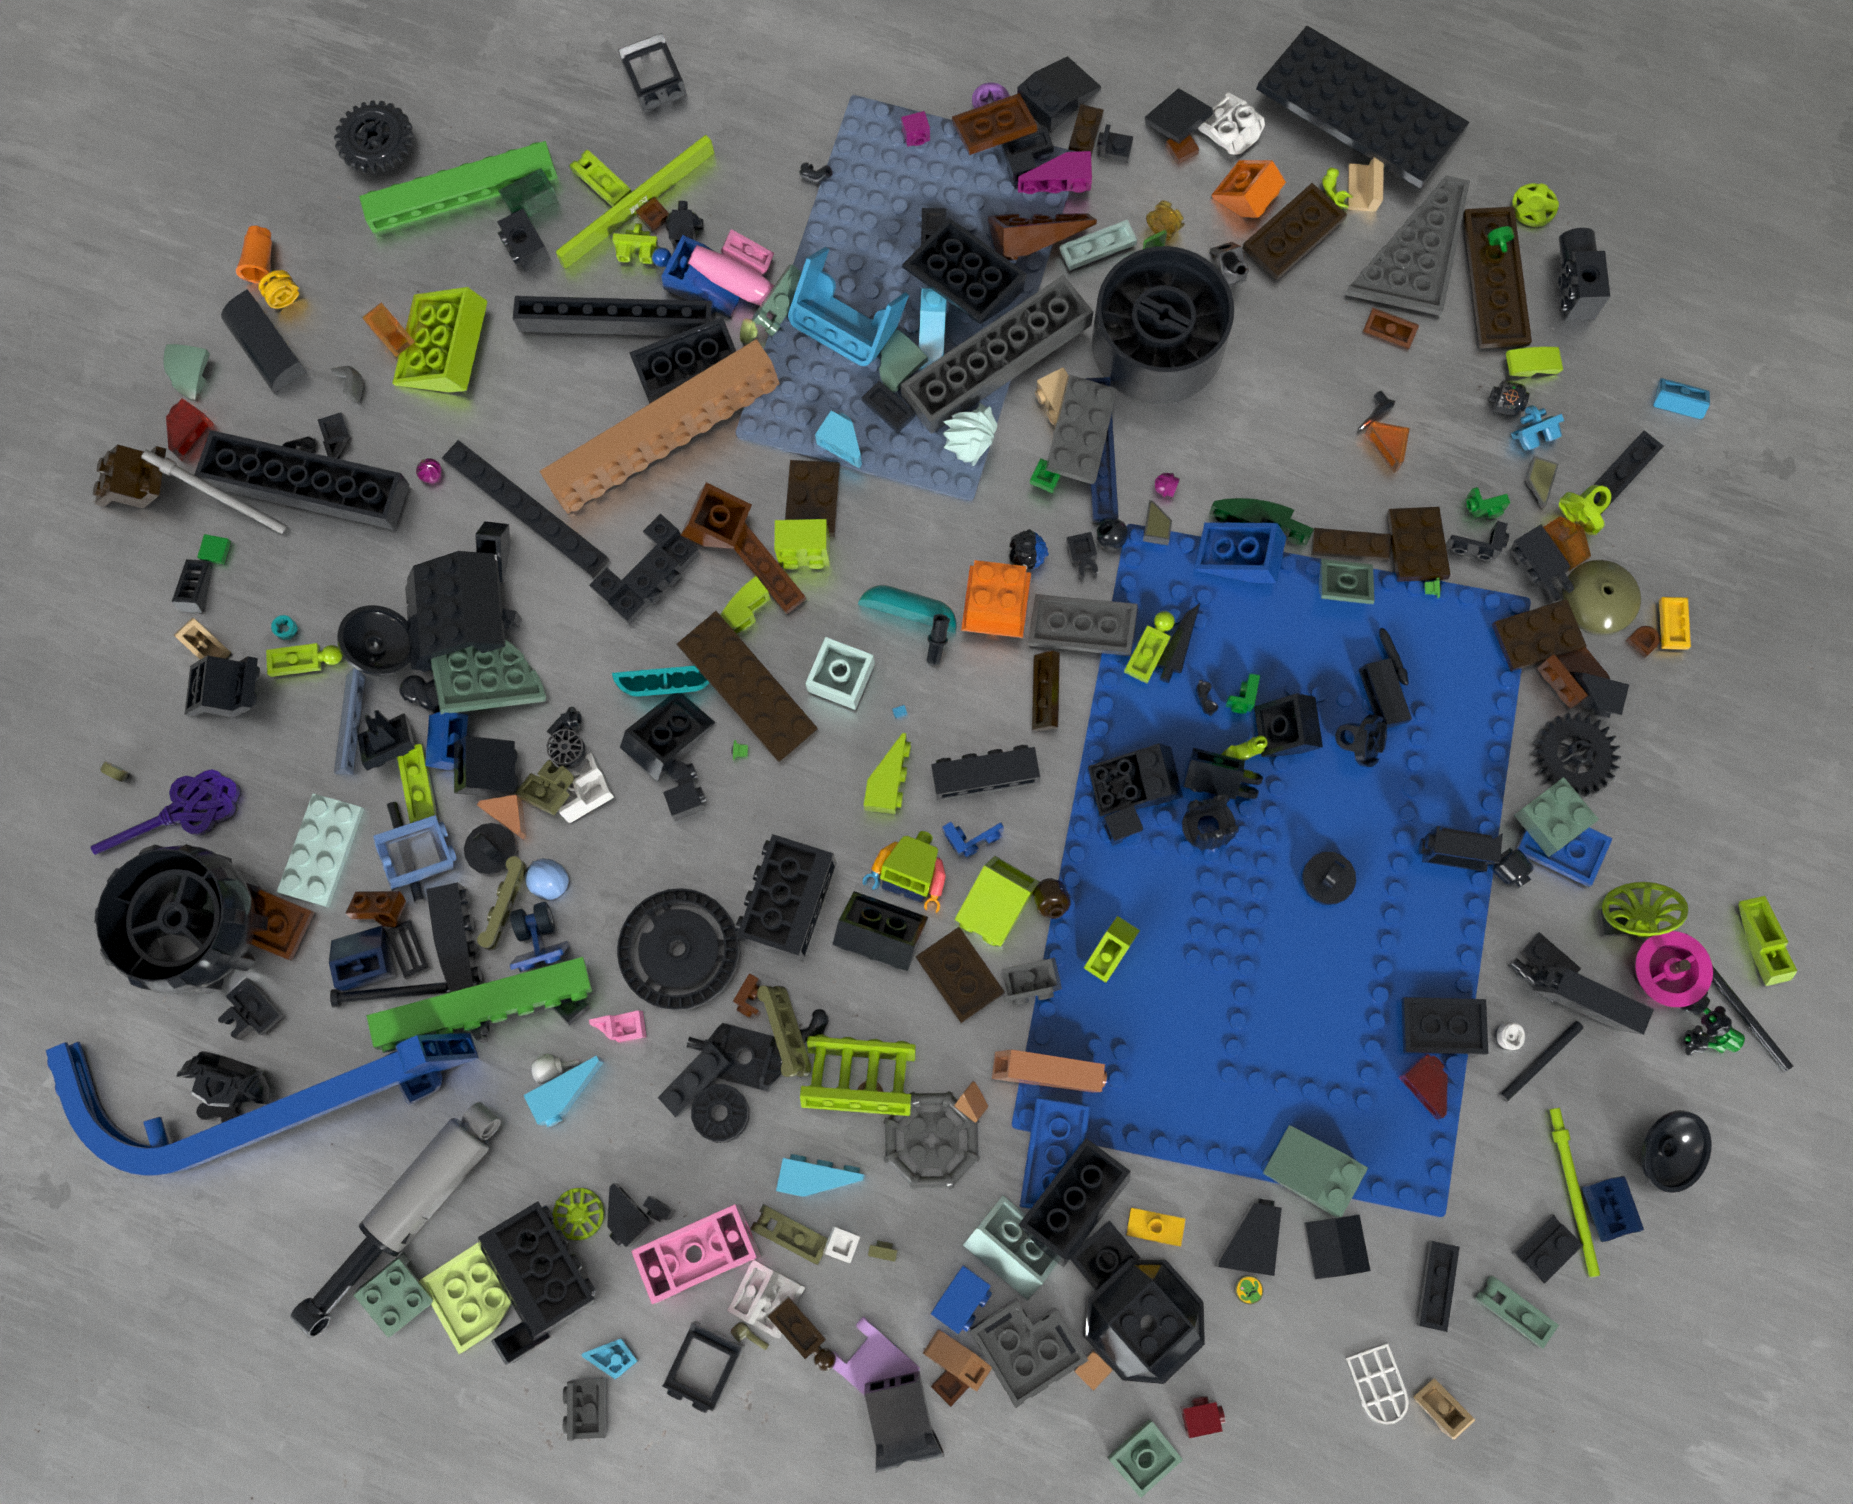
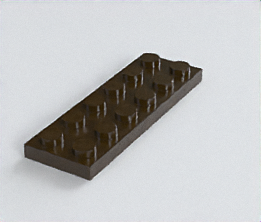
[1463,206,1532,349]
[676,611,818,763]

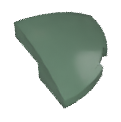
[879,329,928,393]
[163,344,210,402]

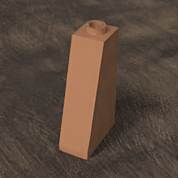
[992,1049,1107,1093]

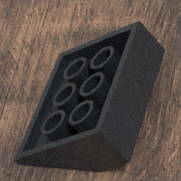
[902,218,1027,324]

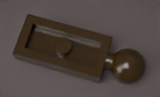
[767,1296,836,1371]

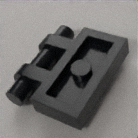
[1509,932,1581,1002]

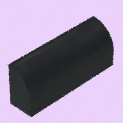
[221,289,307,393]

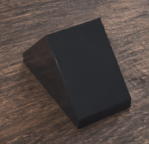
[491,1322,550,1365]

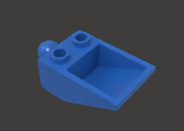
[652,235,740,318]

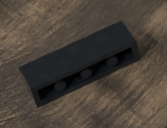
[931,745,1040,800]

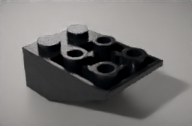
[1088,743,1183,817]

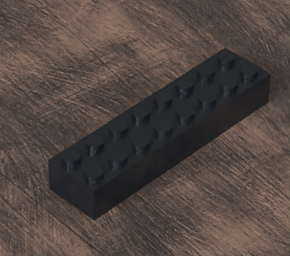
[194,430,410,530]

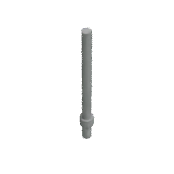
[142,449,287,534]

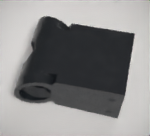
[864,1371,945,1473]

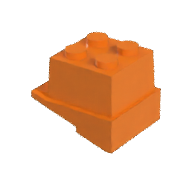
[961,560,1031,638]

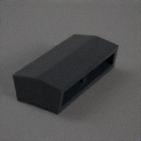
[1358,658,1412,728]

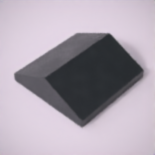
[1304,1214,1371,1279]
[1070,1221,1141,1289]

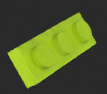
[397,744,438,823]

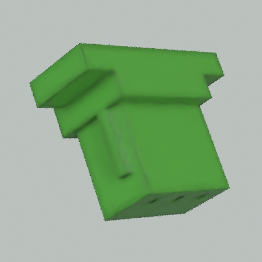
[1424,578,1441,598]
[731,740,748,760]

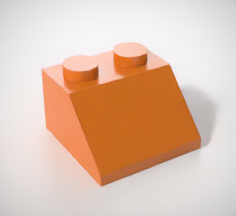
[1211,160,1286,218]

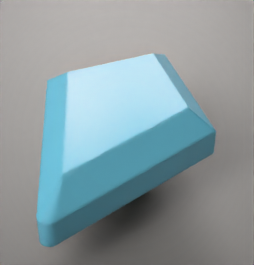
[582,1338,638,1379]

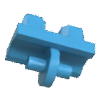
[1511,405,1564,451]

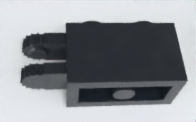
[1511,524,1575,602]
[1184,748,1263,800]

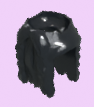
[1182,794,1239,851]

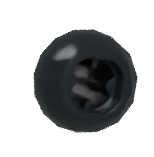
[1096,518,1128,550]

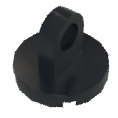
[1335,714,1387,767]
[464,823,517,875]
[1302,852,1356,905]

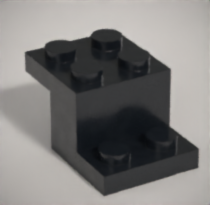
[184,655,260,718]

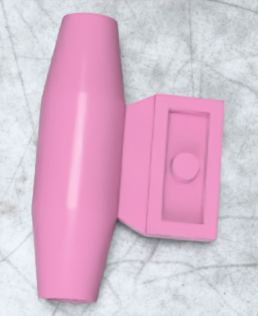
[688,229,774,306]

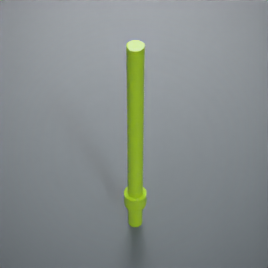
[1549,1107,1601,1277]

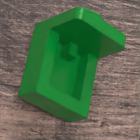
[1466,487,1511,520]

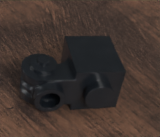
[663,761,707,821]

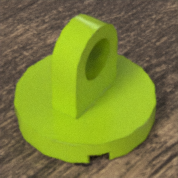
[1559,485,1611,535]

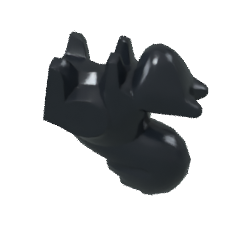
[399,675,440,714]

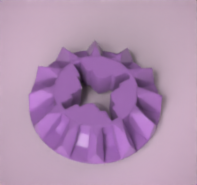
[972,82,1010,109]

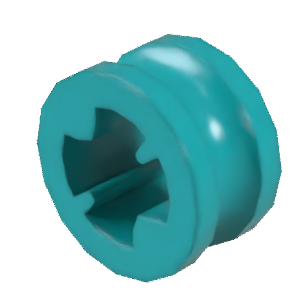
[271,615,298,641]

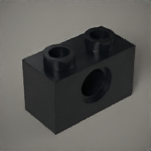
[497,208,550,272]

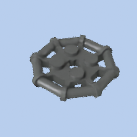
[883,1091,980,1190]

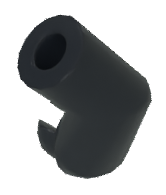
[799,162,833,184]

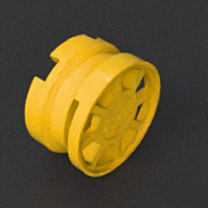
[258,270,299,309]

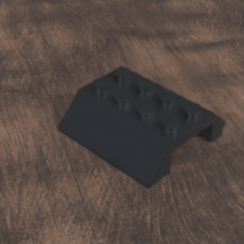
[405,551,506,672]

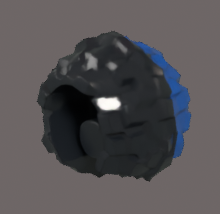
[1009,529,1049,570]

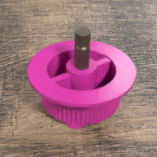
[1635,931,1713,1007]

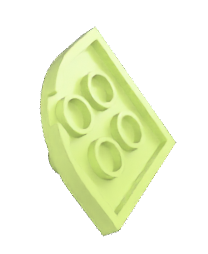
[419,1243,511,1354]

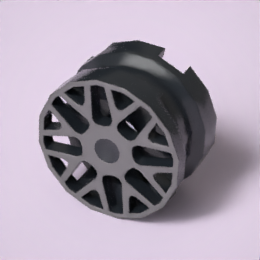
[546,729,586,769]

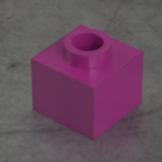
[901,111,930,147]

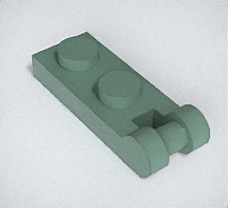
[752,264,802,336]
[1475,1275,1559,1349]

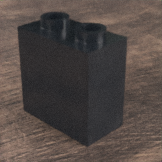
[454,736,518,797]

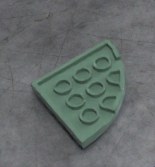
[430,639,546,714]

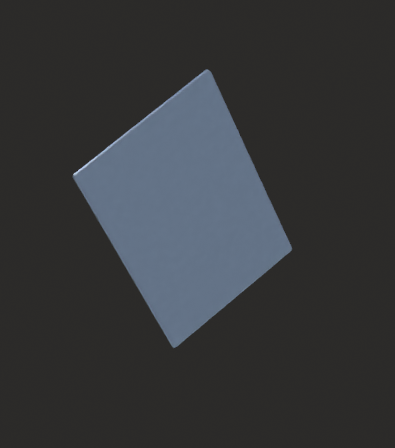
[735,95,1076,501]

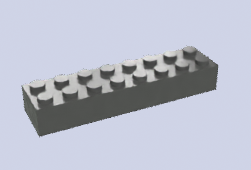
[901,275,1094,434]

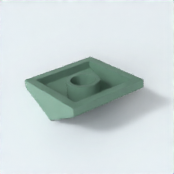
[1318,559,1375,604]
[1107,1419,1183,1498]

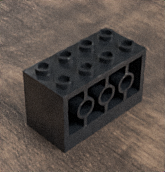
[735,834,837,962]
[478,1201,596,1342]

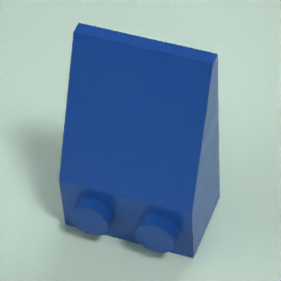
[1195,523,1286,584]

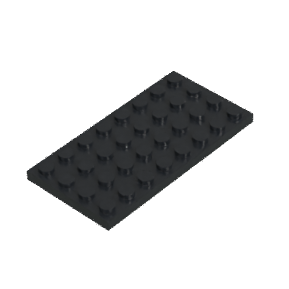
[1256,25,1470,189]

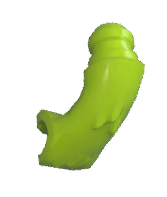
[1322,167,1353,209]
[1221,735,1268,760]

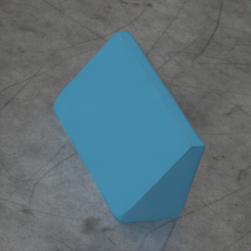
[1654,378,1710,419]

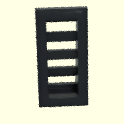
[171,559,212,613]

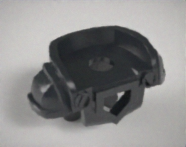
[176,1051,270,1123]

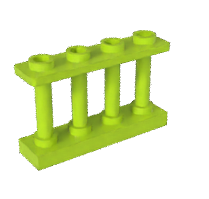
[800,1035,916,1116]

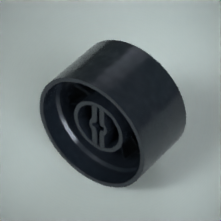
[1092,246,1234,404]

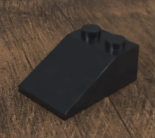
[1017,56,1101,134]
[620,693,715,781]

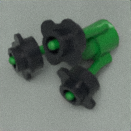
[1681,992,1745,1056]

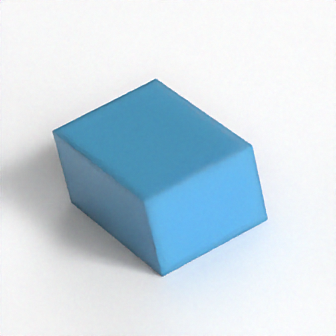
[892,705,907,719]

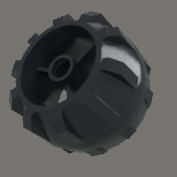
[94,844,268,994]

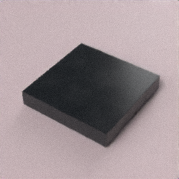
[1144,88,1213,144]

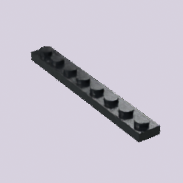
[442,440,609,578]

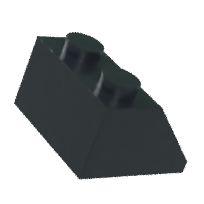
[1254,693,1323,757]

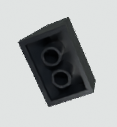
[832,891,928,971]

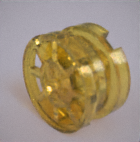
[1146,200,1185,241]

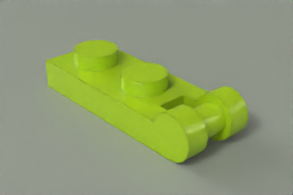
[569,150,632,207]

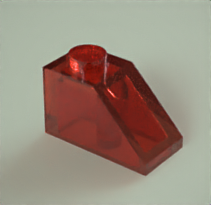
[166,398,214,461]
[1398,1054,1448,1120]

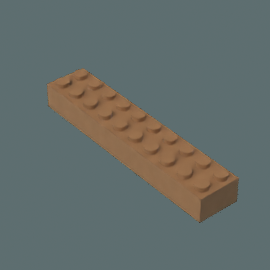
[539,339,780,514]

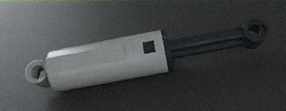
[290,1102,501,1338]

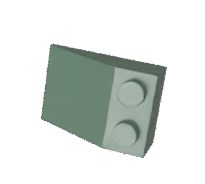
[1263,1125,1368,1217]

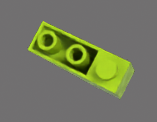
[864,733,911,815]

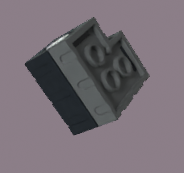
[969,1298,1089,1408]

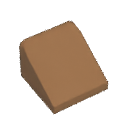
[954,1081,989,1123]
[1073,1349,1113,1391]

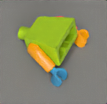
[863,831,946,913]

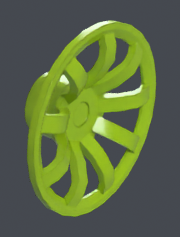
[1602,882,1688,938]

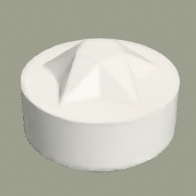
[1497,1022,1525,1050]

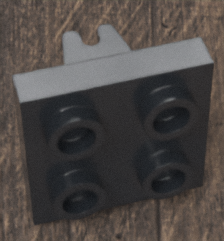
[357,710,415,771]

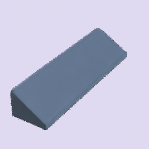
[334,668,366,775]

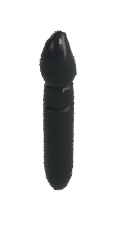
[1379,628,1409,686]

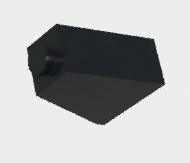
[1215,1199,1282,1276]

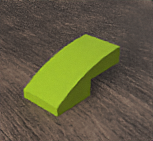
[1506,347,1563,377]

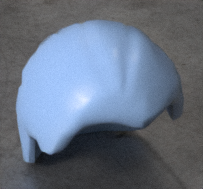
[524,858,569,900]

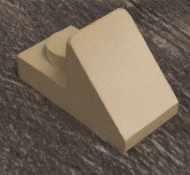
[1414,1378,1475,1440]

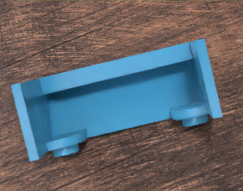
[788,247,909,366]

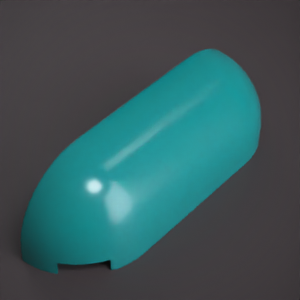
[858,585,957,633]
[612,666,709,697]

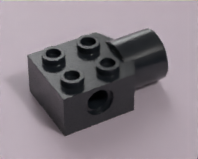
[1557,228,1611,321]

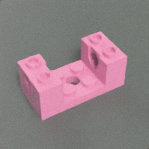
[631,1204,761,1304]

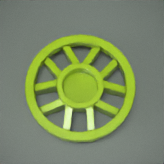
[552,1188,605,1240]

